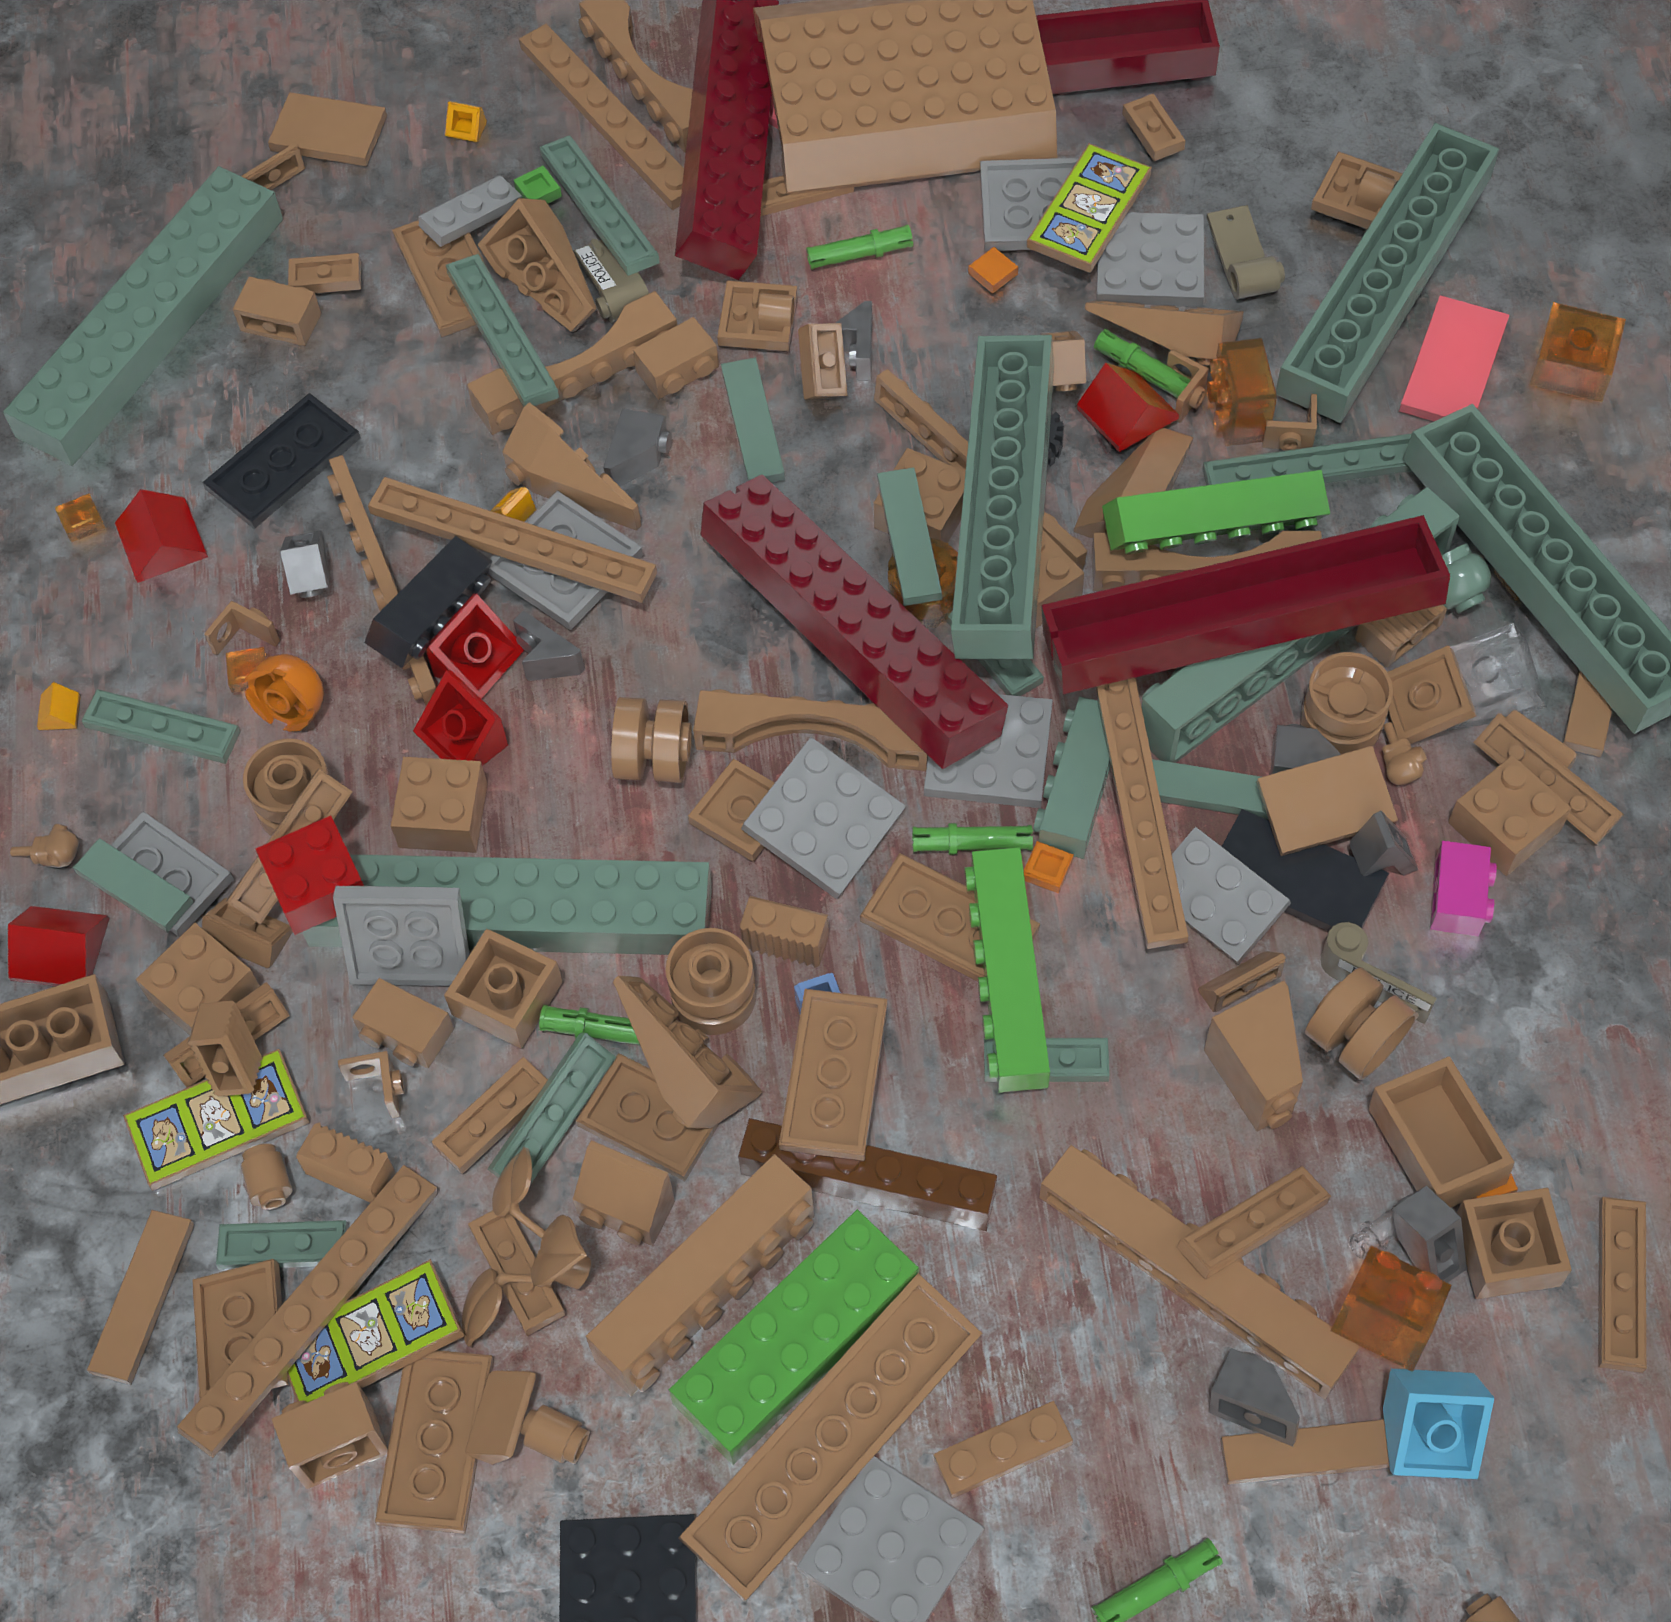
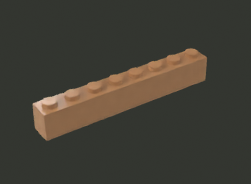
[1039,1145,1360,1400]

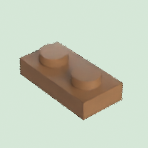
[1122,93,1186,161]
[288,253,361,293]

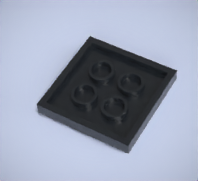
[559,1514,697,1622]

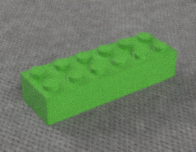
[668,1209,919,1465]

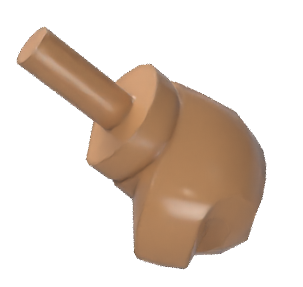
[1382,722,1427,786]
[10,824,79,868]

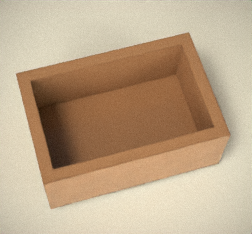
[1369,1056,1515,1208]

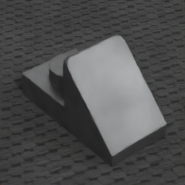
[836,301,872,381]
[513,610,585,681]
[1350,811,1418,876]

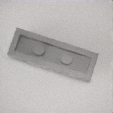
[418,175,522,247]

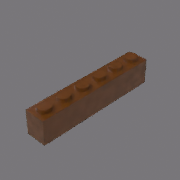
[738,1118,997,1232]

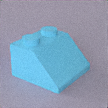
[1383,1368,1495,1479]

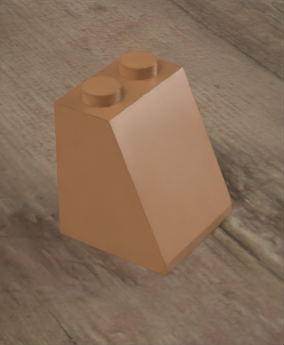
[1204,980,1303,1132]

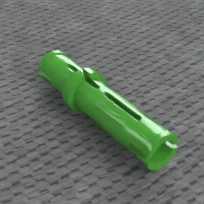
[806,224,913,270]
[1094,329,1191,398]
[912,823,1033,855]
[539,1005,640,1045]
[1091,1538,1223,1622]

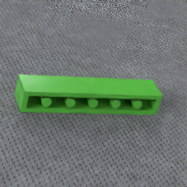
[1102,470,1330,554]
[964,847,1050,1093]

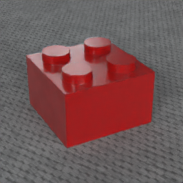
[255,815,364,935]

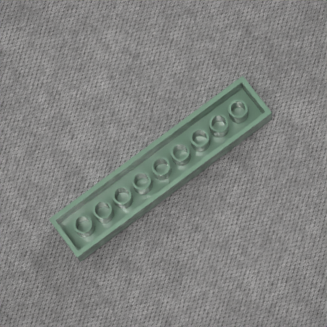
[1275,123,1499,423]
[3,166,283,466]
[951,335,1054,659]
[1403,404,1671,734]
[1141,487,1460,763]
[302,854,712,955]

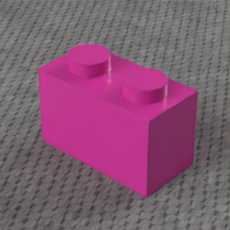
[1430,841,1497,937]

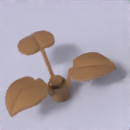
[462,1147,591,1348]

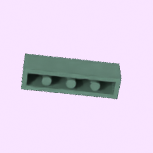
[1033,696,1111,859]

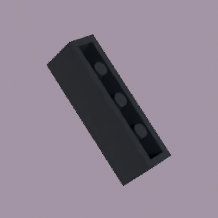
[364,536,493,668]

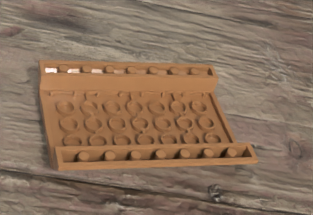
[753,0,1057,196]

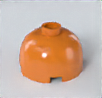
[244,654,324,732]

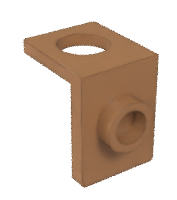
[1167,350,1209,423]
[1262,394,1317,451]
[204,600,280,655]
[338,1051,404,1118]

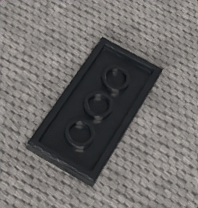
[202,393,361,529]
[1221,809,1389,931]

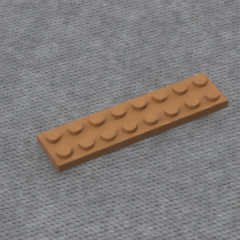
[678,1273,982,1601]

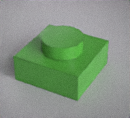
[513,165,562,204]

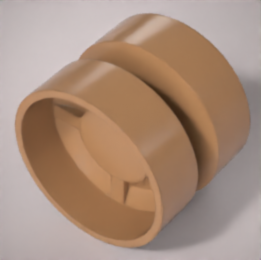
[1301,652,1393,754]
[611,697,692,783]
[243,739,337,836]
[666,928,756,1035]
[1305,967,1418,1080]

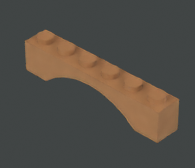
[578,0,693,153]
[467,291,677,435]
[1091,531,1322,591]
[693,689,928,771]

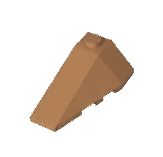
[477,198,597,332]
[1085,300,1244,365]
[502,402,641,530]
[1074,428,1193,538]
[613,976,763,1128]

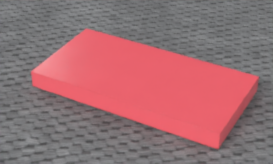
[1399,295,1509,422]

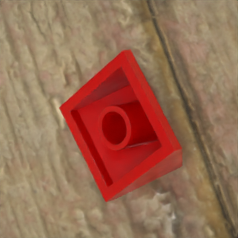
[1077,363,1179,452]
[115,489,208,583]
[426,594,524,699]
[413,670,508,766]
[8,906,110,986]

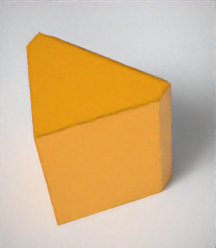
[445,101,487,142]
[490,487,537,522]
[37,682,80,730]

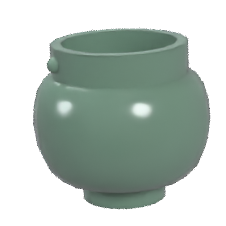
[1442,544,1491,614]

